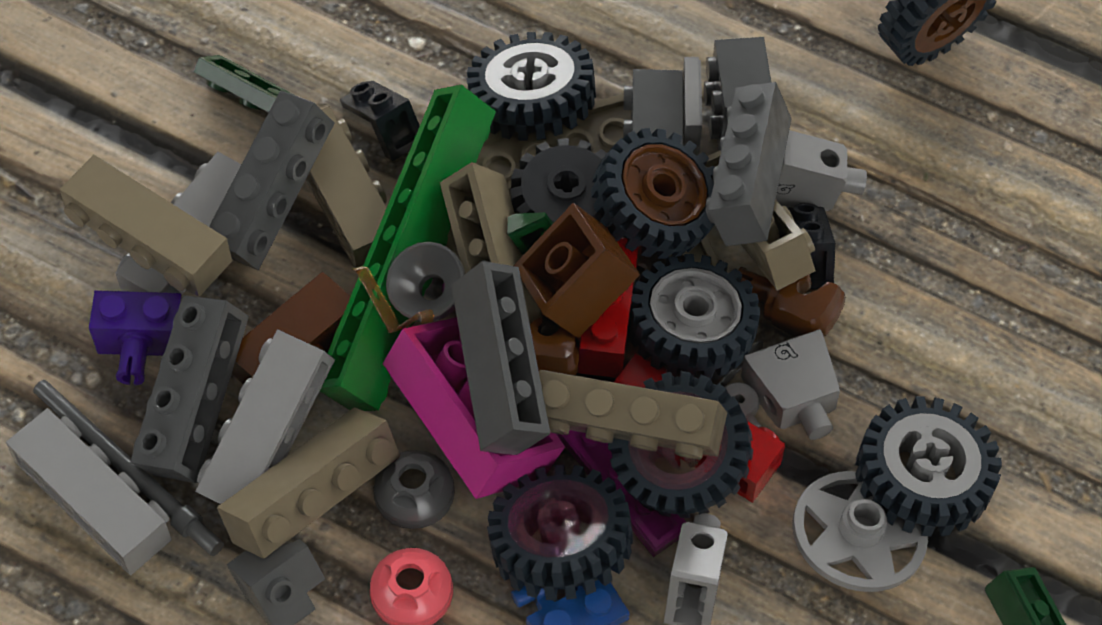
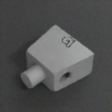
[776,130,867,211]
[741,329,840,440]
[664,513,728,625]

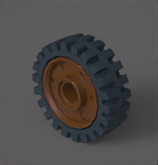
[591,128,715,259]

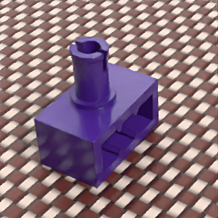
[89,290,182,385]

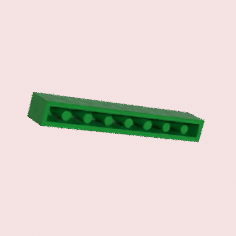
[320,84,496,411]

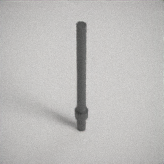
[33,380,224,556]

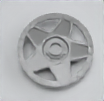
[792,471,928,592]

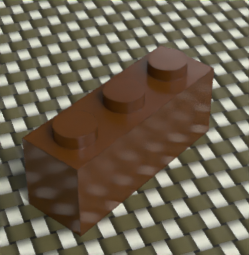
[232,271,351,384]

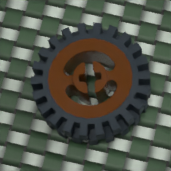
[878,0,997,66]

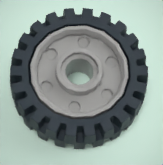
[628,254,760,379]

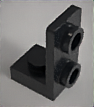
[340,81,420,161]
[787,203,836,290]

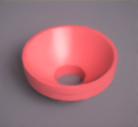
[370,548,453,625]

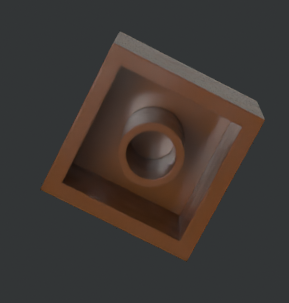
[513,203,640,338]

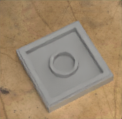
[683,57,702,156]

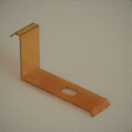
[351,266,434,333]

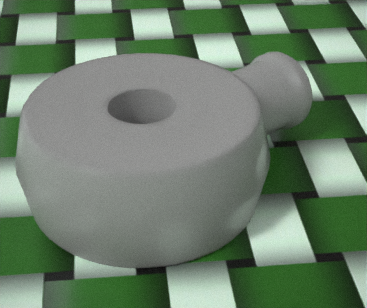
[725,382,761,428]

